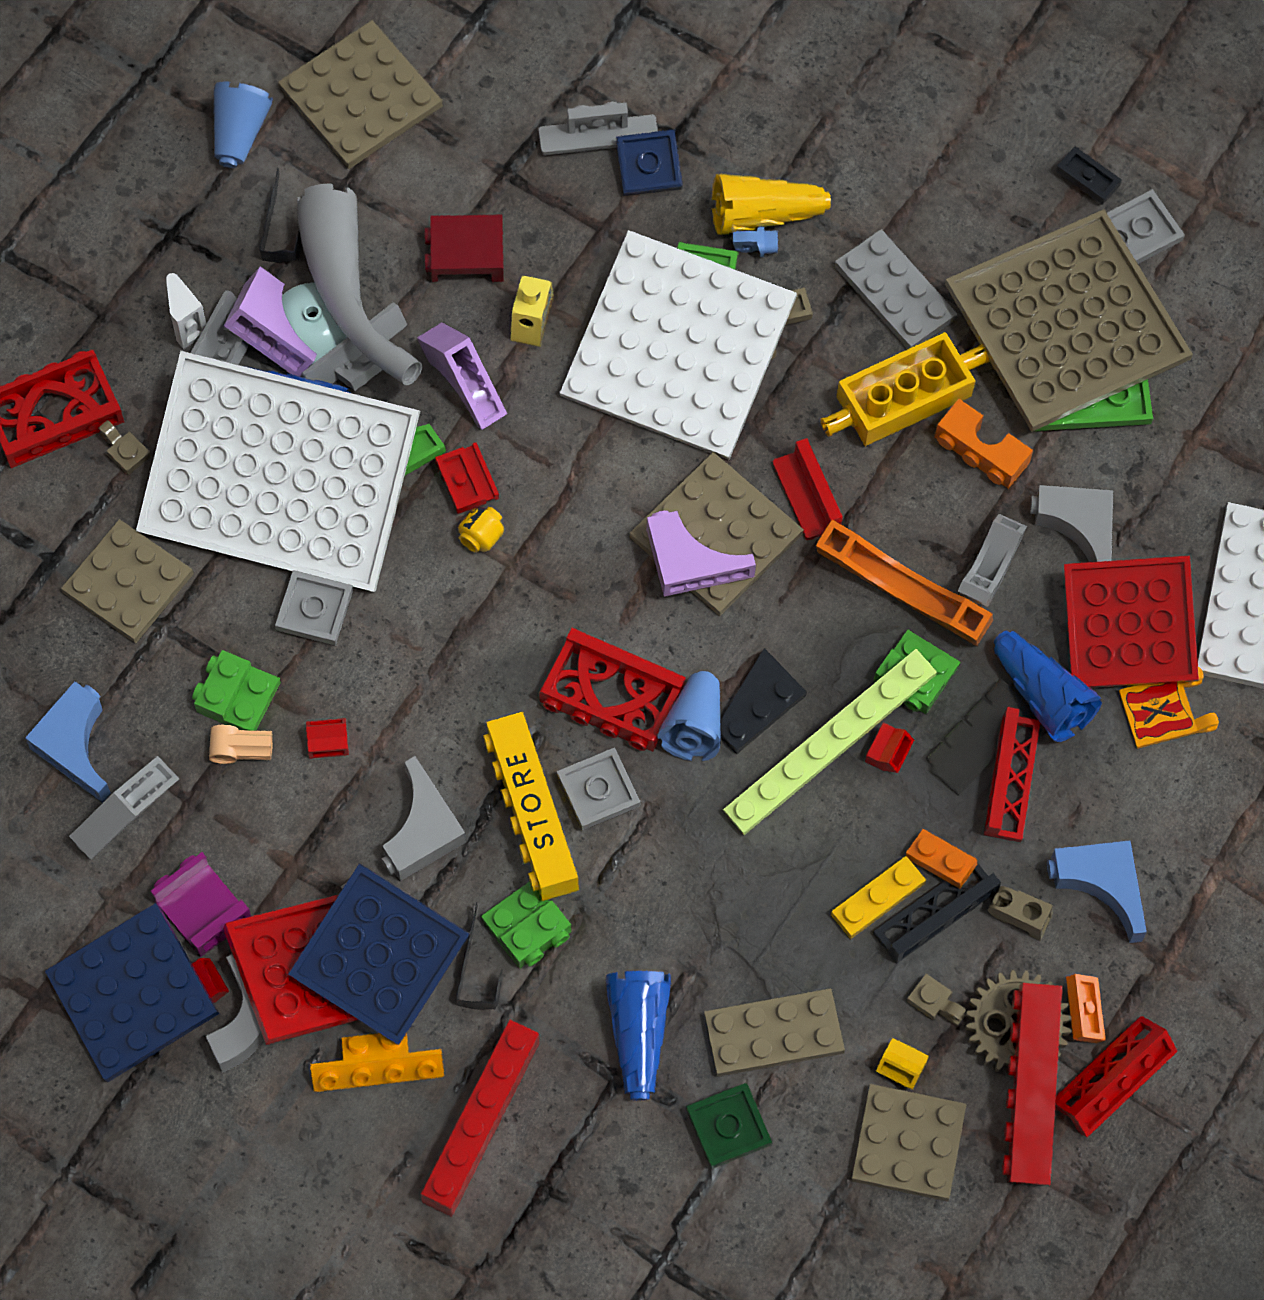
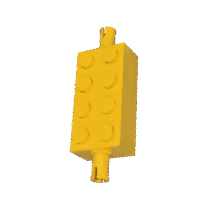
[820,332,990,446]

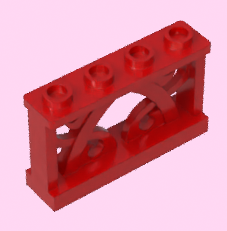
[0,350,124,468]
[539,628,686,752]

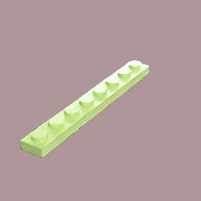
[723,649,937,835]

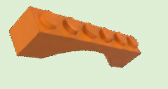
[816,520,993,646]

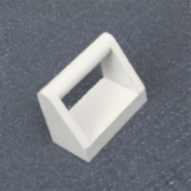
[166,273,206,349]

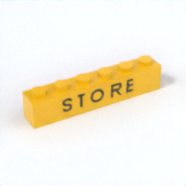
[483,712,579,901]

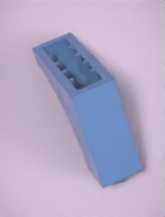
[26,682,111,803]
[1047,841,1147,943]

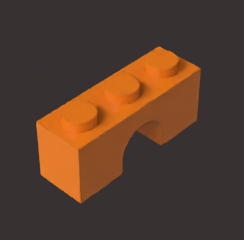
[935,399,1033,489]

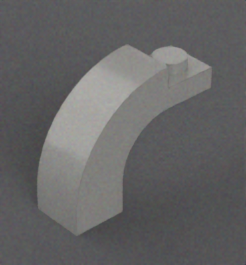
[958,514,1027,607]
[206,954,264,1073]

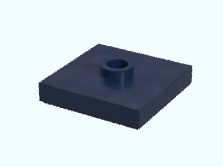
[616,129,683,196]

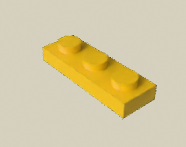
[831,856,926,939]

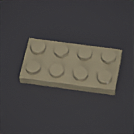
[704,988,845,1077]

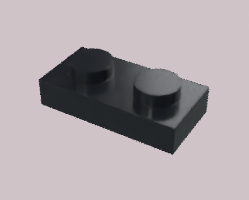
[1056,146,1122,205]

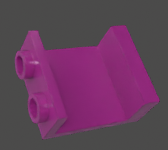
[151,852,251,958]

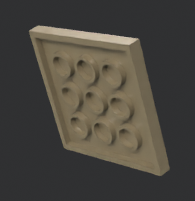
[278,20,443,170]
[629,452,804,617]

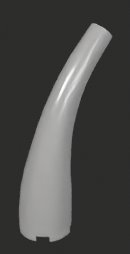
[297,184,422,385]

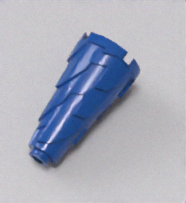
[994,631,1102,742]
[606,971,671,1101]

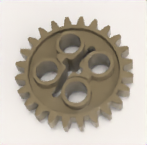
[965,970,1071,1076]

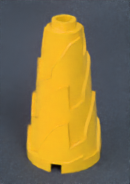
[712,174,831,235]

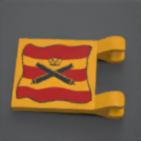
[1119,667,1219,749]

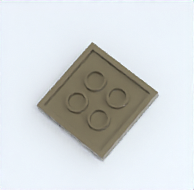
[61,519,194,644]
[851,1084,967,1201]

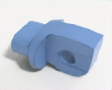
[733,227,778,257]

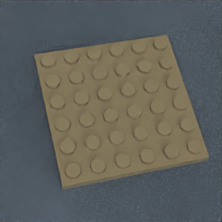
[945,209,1193,432]

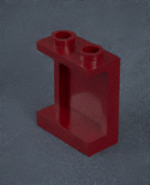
[425,215,504,282]

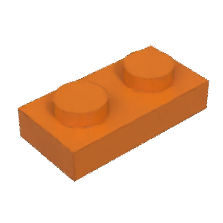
[906,829,977,889]
[1066,974,1106,1043]

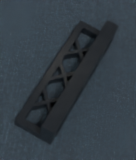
[873,862,1001,964]

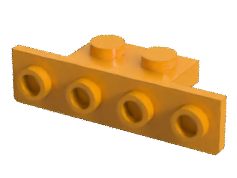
[310,1033,444,1092]

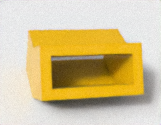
[876,1038,929,1090]

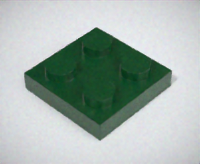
[686,1082,772,1169]

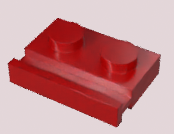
[435,442,499,514]

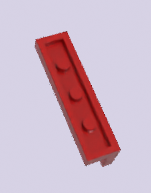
[983,707,1040,842]
[1055,1016,1178,1138]

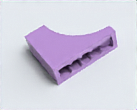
[224,267,317,376]
[417,323,507,429]
[647,511,756,596]

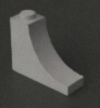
[1030,485,1113,562]
[69,756,179,859]
[381,756,466,881]

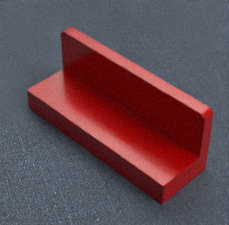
[772,438,843,540]

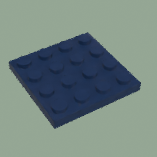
[288,863,470,1045]
[45,903,220,1082]

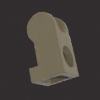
[988,886,1053,941]

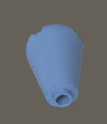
[214,81,273,168]
[657,671,721,761]

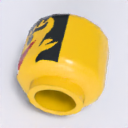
[458,507,504,553]

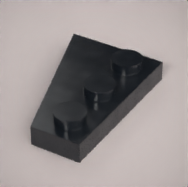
[720,648,807,754]

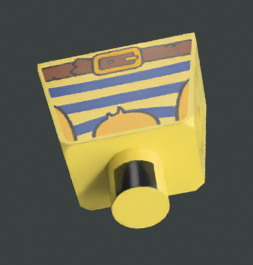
[511,276,553,347]

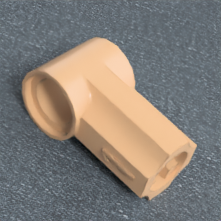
[209,725,273,764]

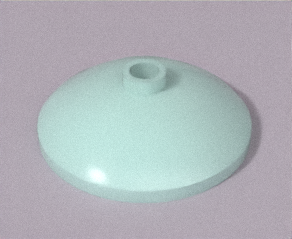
[282,283,347,366]

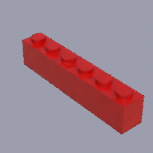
[1002,983,1062,1185]
[421,1020,540,1217]

